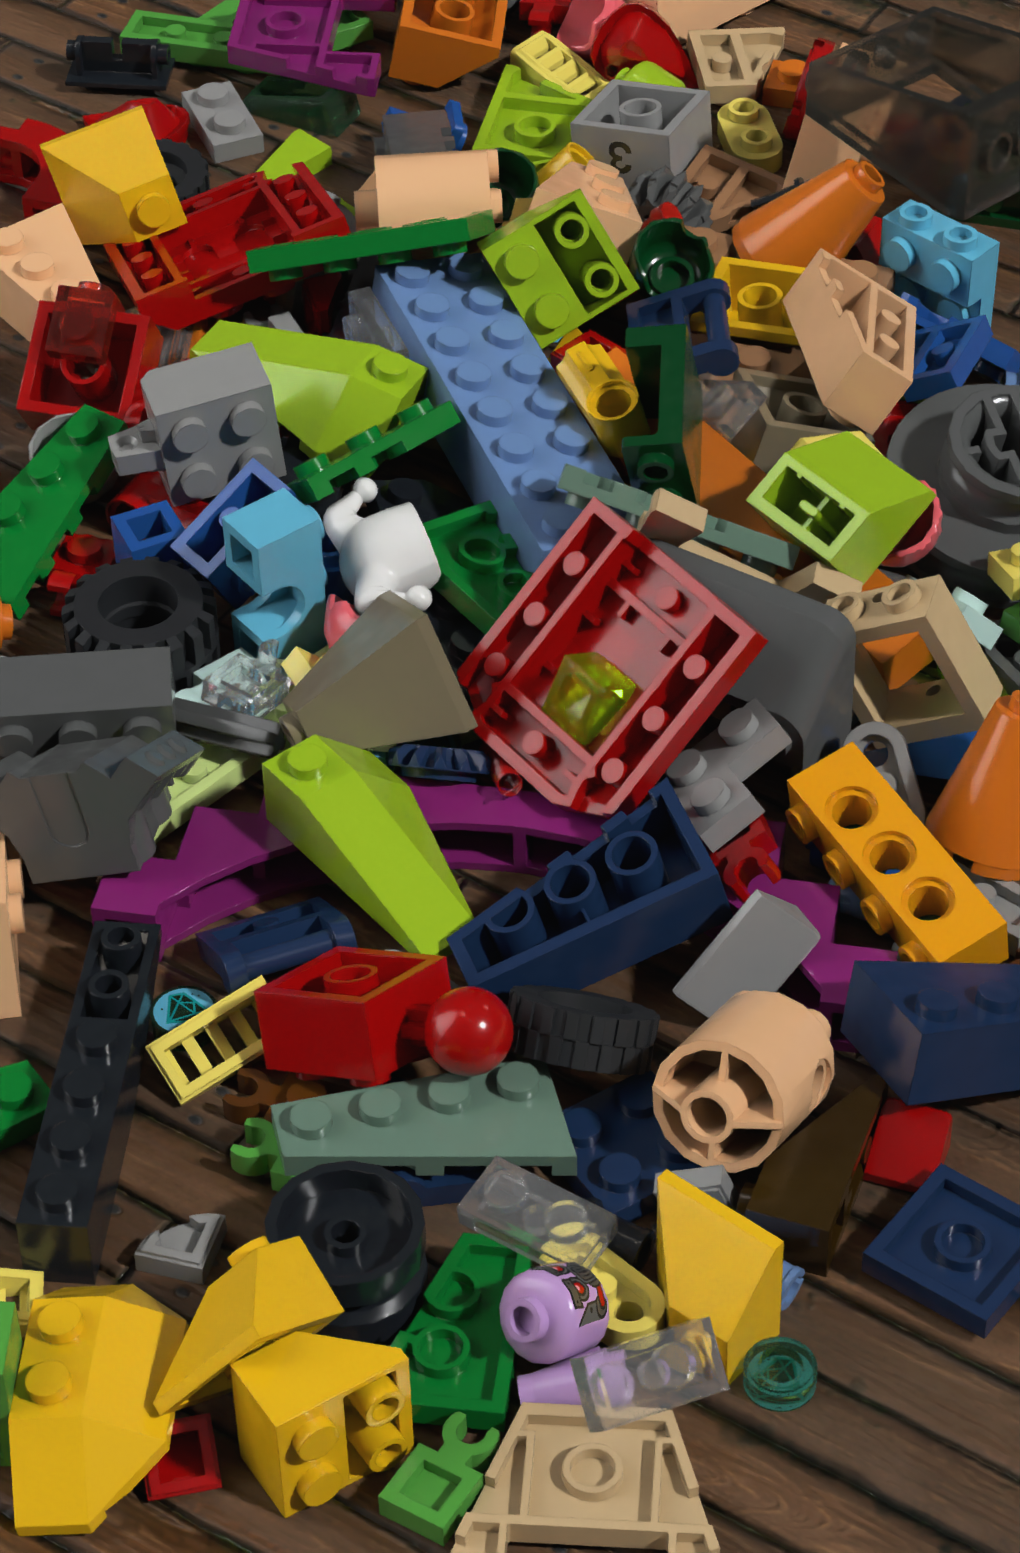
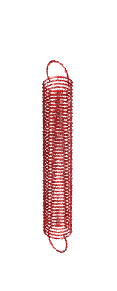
[479,741,523,797]

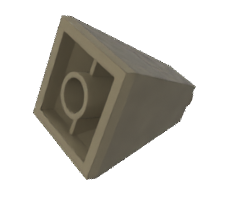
[279,590,478,749]

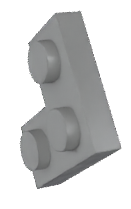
[657,697,793,853]

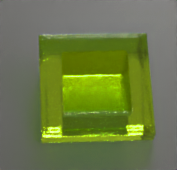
[542,652,636,745]

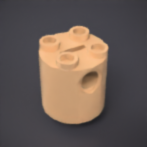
[354,149,503,261]
[652,990,835,1173]

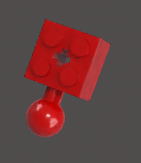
[16,300,190,430]
[254,946,514,1087]

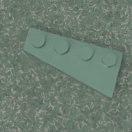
[557,463,801,577]
[270,1058,577,1176]

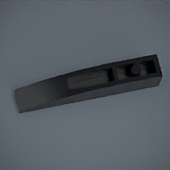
[16,921,162,1285]

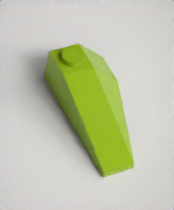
[189,320,429,480]
[262,734,474,957]

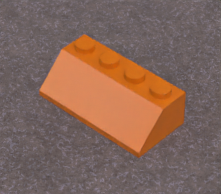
[388,0,508,88]

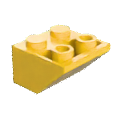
[230,1331,414,1519]

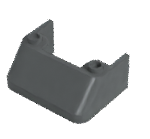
[650,538,856,777]

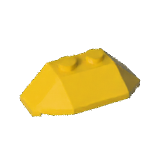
[8,1284,189,1536]

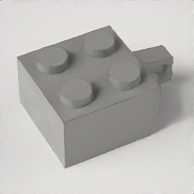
[108,342,287,507]

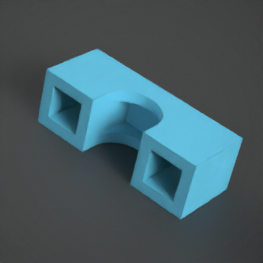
[222,488,328,677]

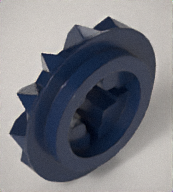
[388,743,492,783]

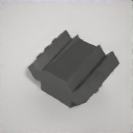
[0,730,205,884]

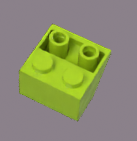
[476,188,640,349]
[746,431,937,585]

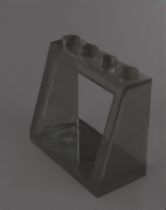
[805,6,1020,221]

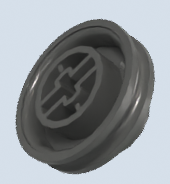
[886,384,1020,609]

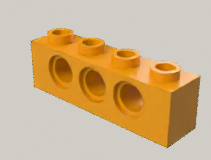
[785,741,1009,964]

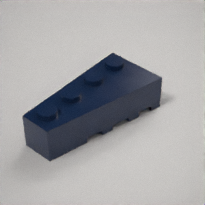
[447,778,733,1007]
[840,960,1020,1106]

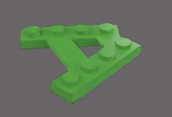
[119,0,374,81]

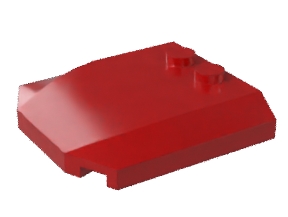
[103,162,351,330]
[456,497,769,819]

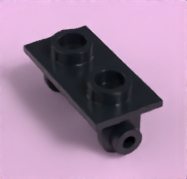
[65,35,175,93]

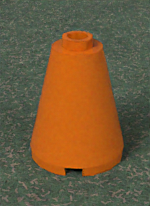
[732,159,885,267]
[924,690,1020,881]

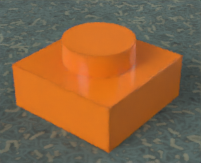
[762,59,806,109]

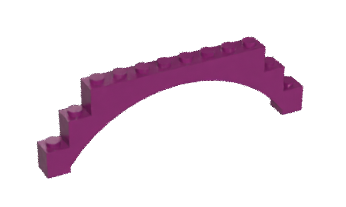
[91,775,898,1053]

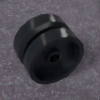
[264,1160,429,1344]

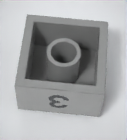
[570,79,713,189]

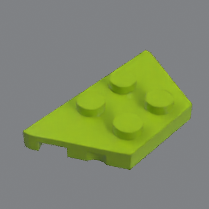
[472,64,592,172]

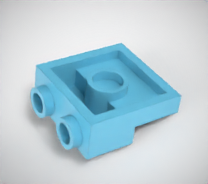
[879,199,1000,327]

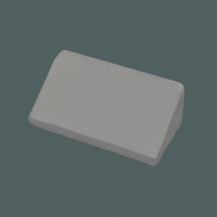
[672,889,820,1018]

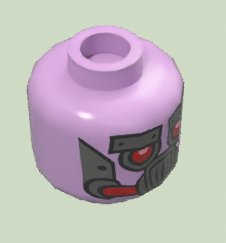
[499,1261,609,1364]

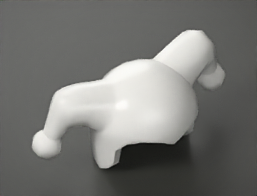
[323,477,442,615]

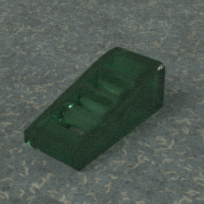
[243,76,361,137]

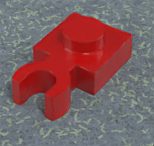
[699,814,781,903]

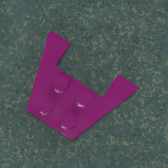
[227,0,398,97]

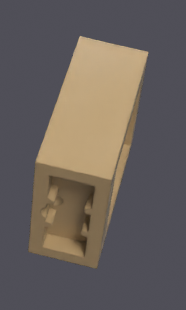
[826,574,1003,749]

